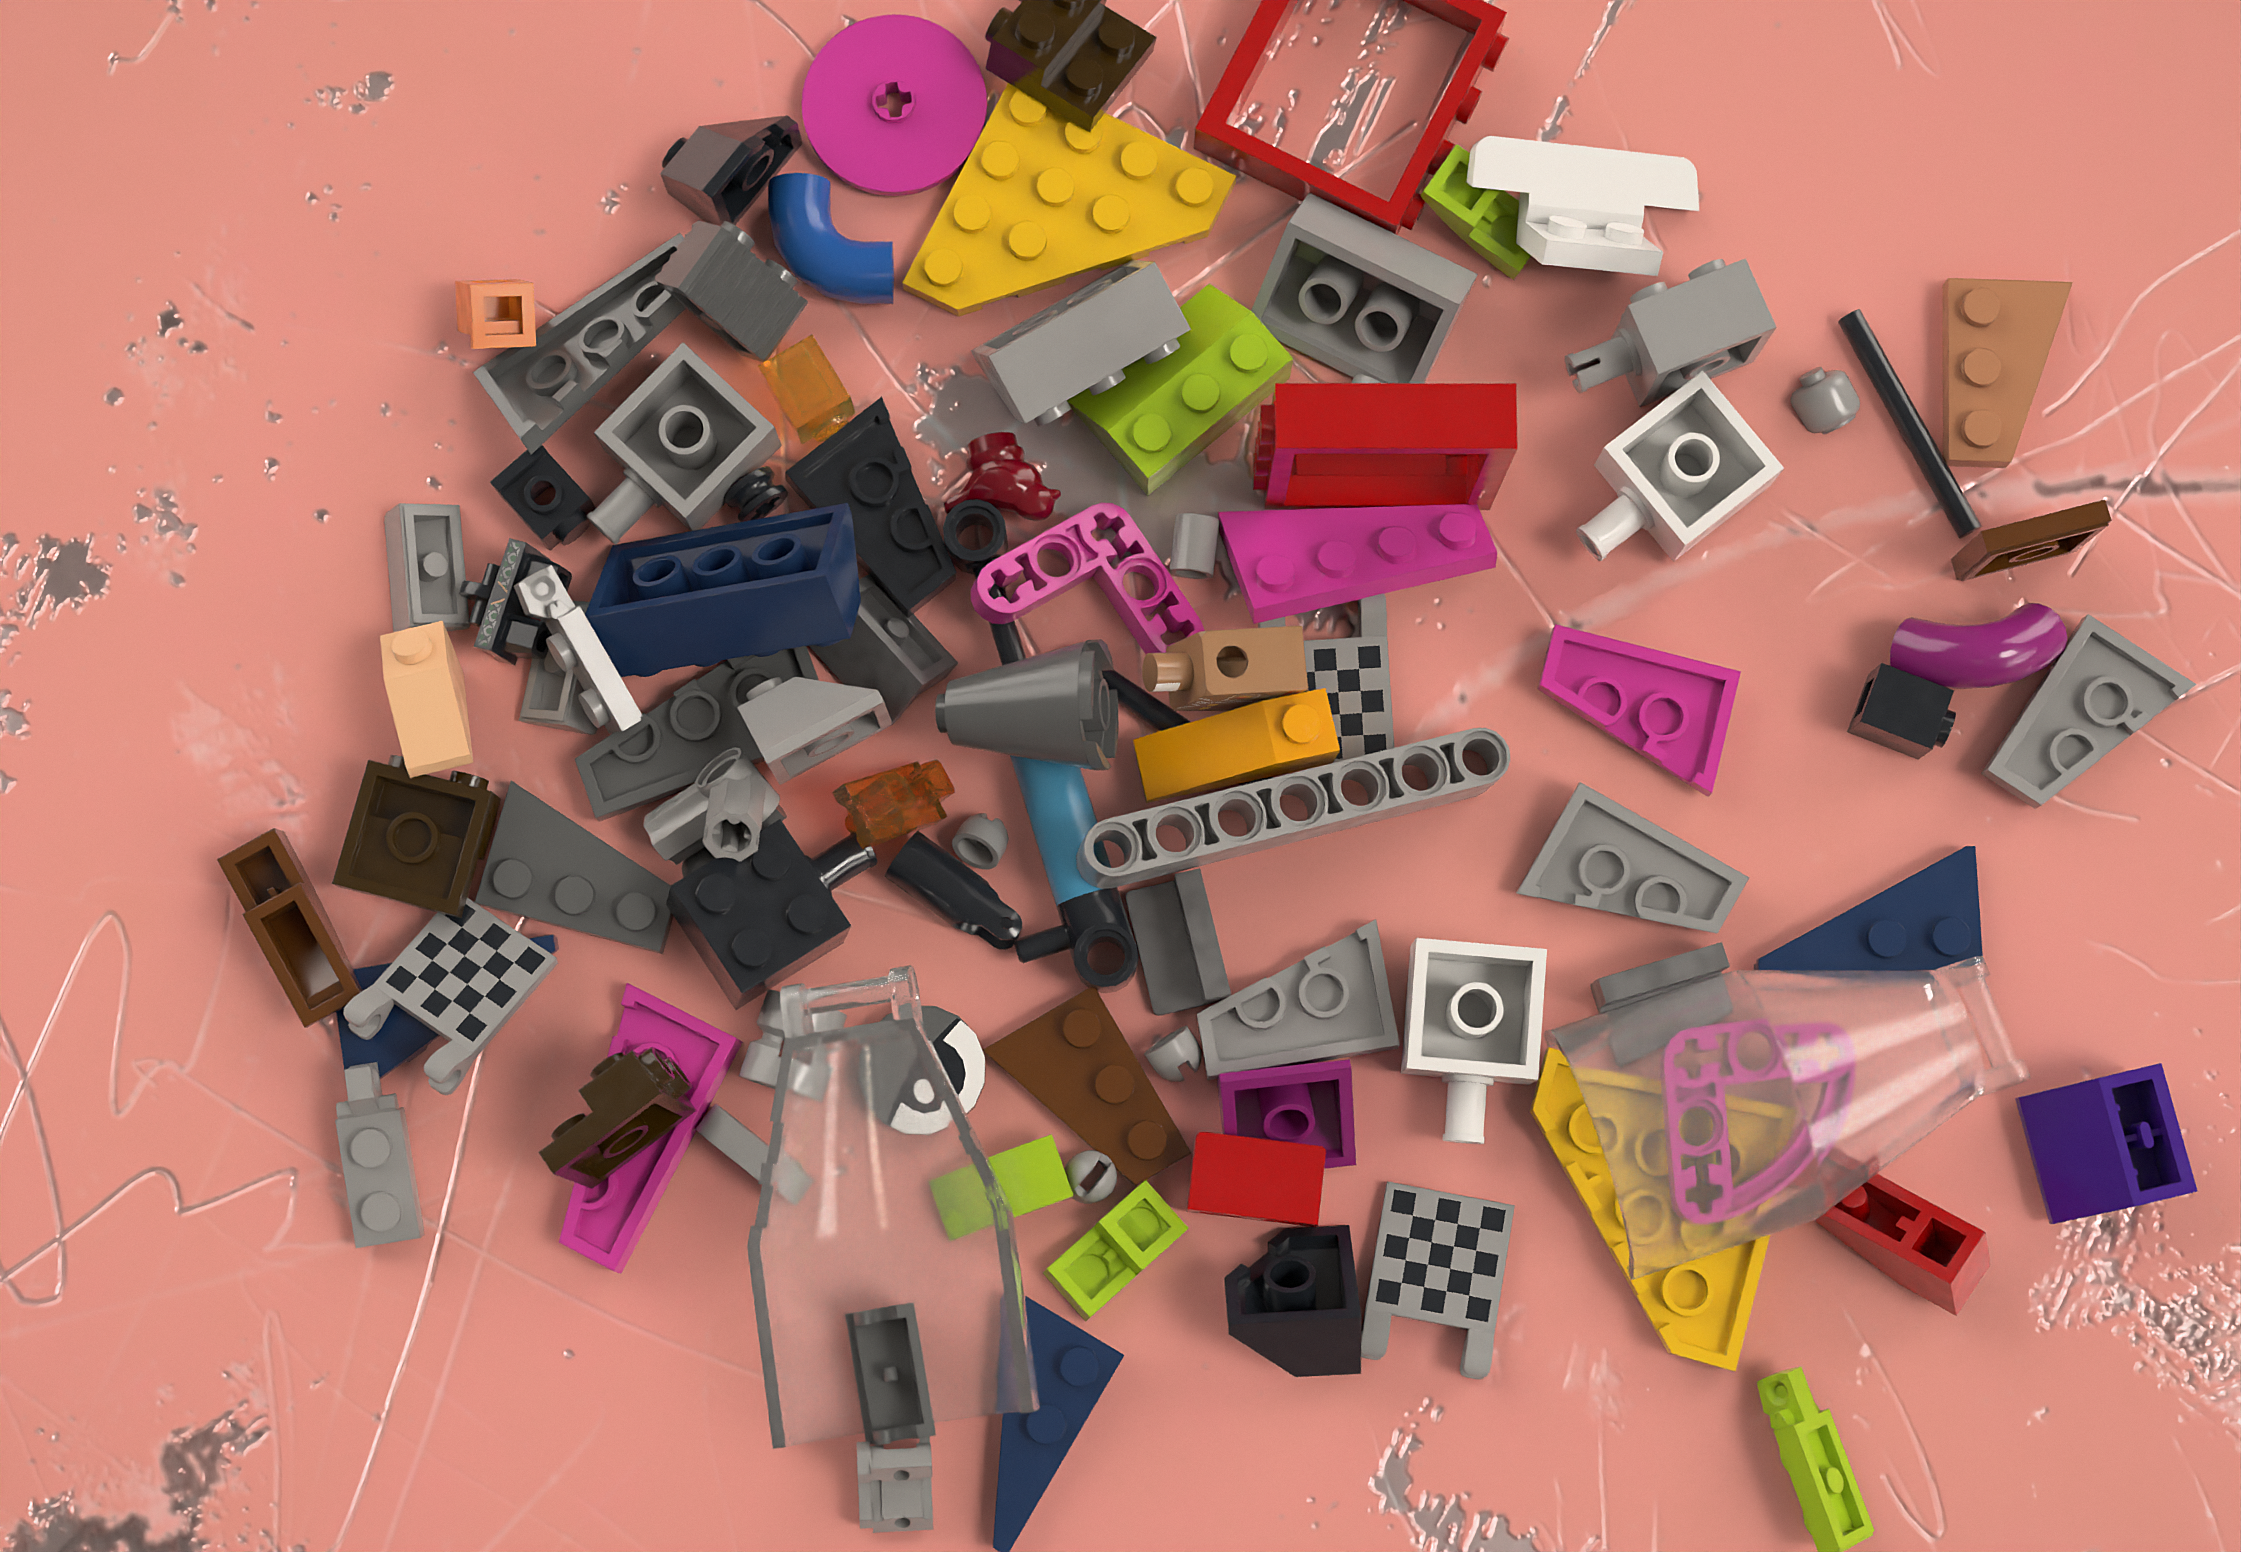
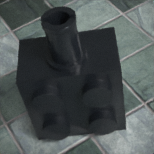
[666,819,878,1010]

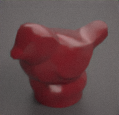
[943,432,1061,522]

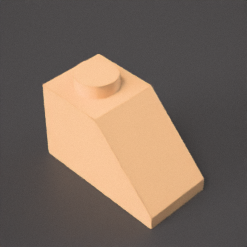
[380,621,473,778]

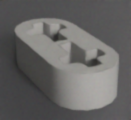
[695,1103,811,1205]

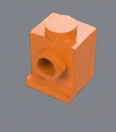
[455,279,536,349]

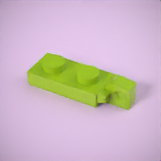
[1756,1367,1875,1552]

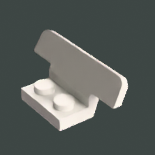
[1467,136,1699,276]

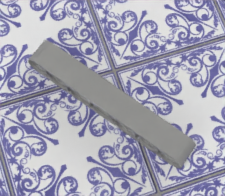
[1076,728,1510,889]

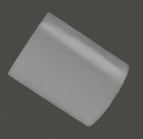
[1169,513,1219,579]

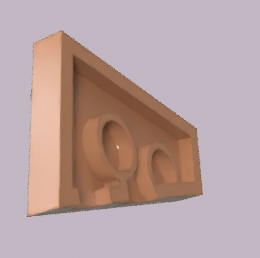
[1943,278,2073,468]

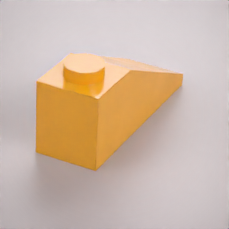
[1133,688,1340,803]

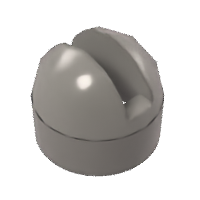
[952,813,1009,869]
[1144,1026,1201,1082]
[1064,1150,1117,1204]

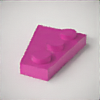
[1538,624,1741,797]

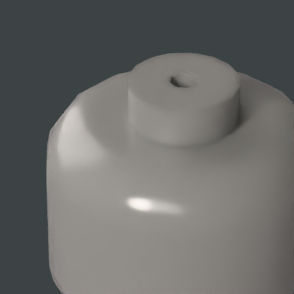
[1791,367,1860,434]

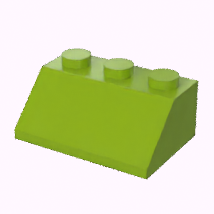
[1067,284,1293,496]

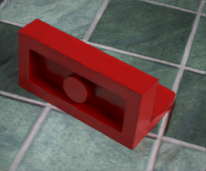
[1186,1132,1326,1227]

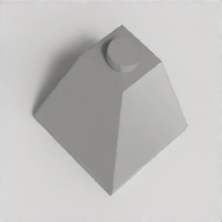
[737,677,893,785]

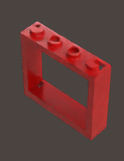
[1194,0,1510,235]
[1252,383,1518,510]

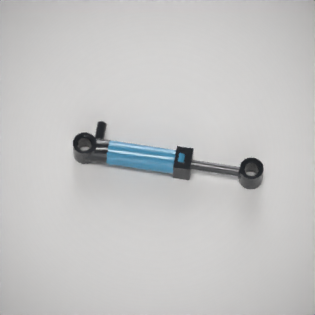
[943,499,1138,993]

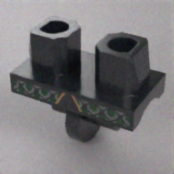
[459,538,572,666]

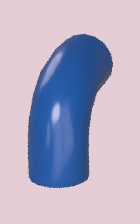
[768,173,894,304]

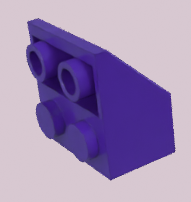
[2015,1063,2198,1224]

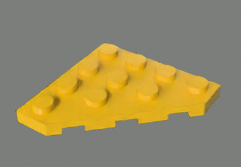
[902,83,1236,317]
[1530,1047,1800,1372]

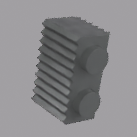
[655,220,808,363]

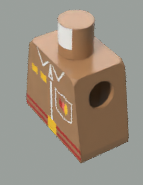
[1142,626,1308,711]

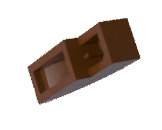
[217,828,362,1028]

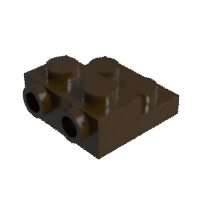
[985,0,1157,132]
[332,755,501,918]
[539,1047,697,1189]

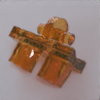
[832,759,955,849]

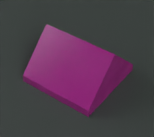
[1217,1059,1356,1169]

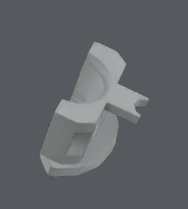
[856,1436,933,1533]

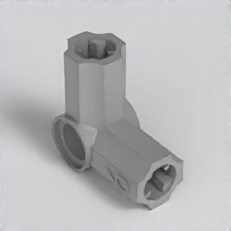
[643,747,780,865]

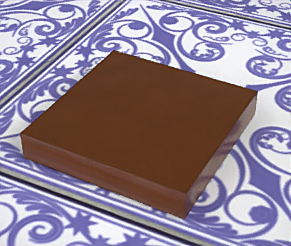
[1951,499,2112,581]

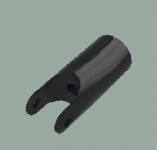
[885,831,1022,950]

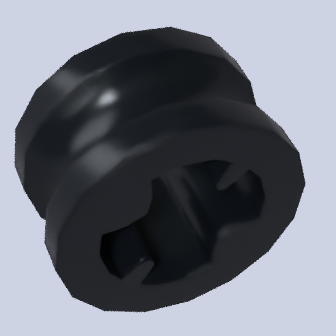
[724,466,789,522]

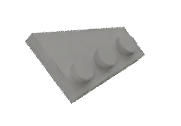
[1516,782,1749,934]
[1197,919,1400,1080]

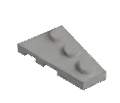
[1981,614,2197,809]

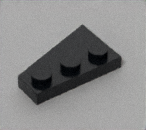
[785,397,956,618]

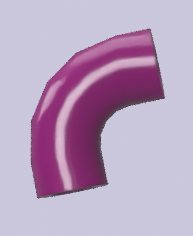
[1890,603,2068,689]

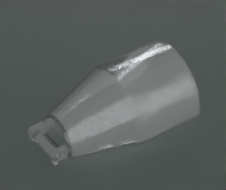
[1544,956,2031,1280]
[747,965,1041,1449]

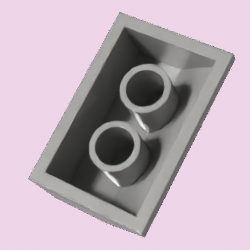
[1251,193,1478,383]
[971,260,1191,427]

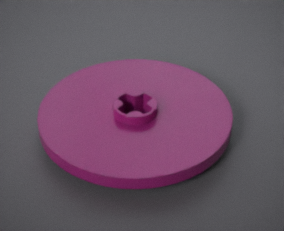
[801,14,987,196]

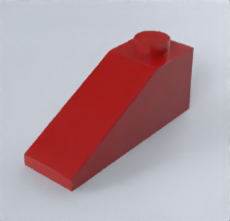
[1782,1148,1991,1316]

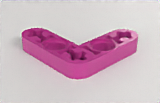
[971,502,1205,654]

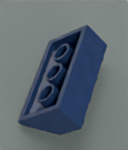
[585,503,861,677]

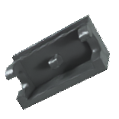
[845,1302,936,1445]

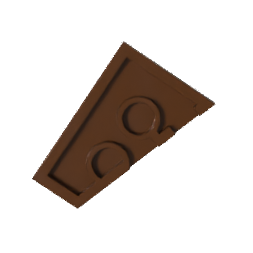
[983,987,1191,1186]

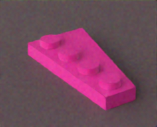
[1218,504,1498,624]
[559,983,743,1274]

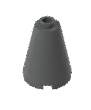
[935,639,1119,771]

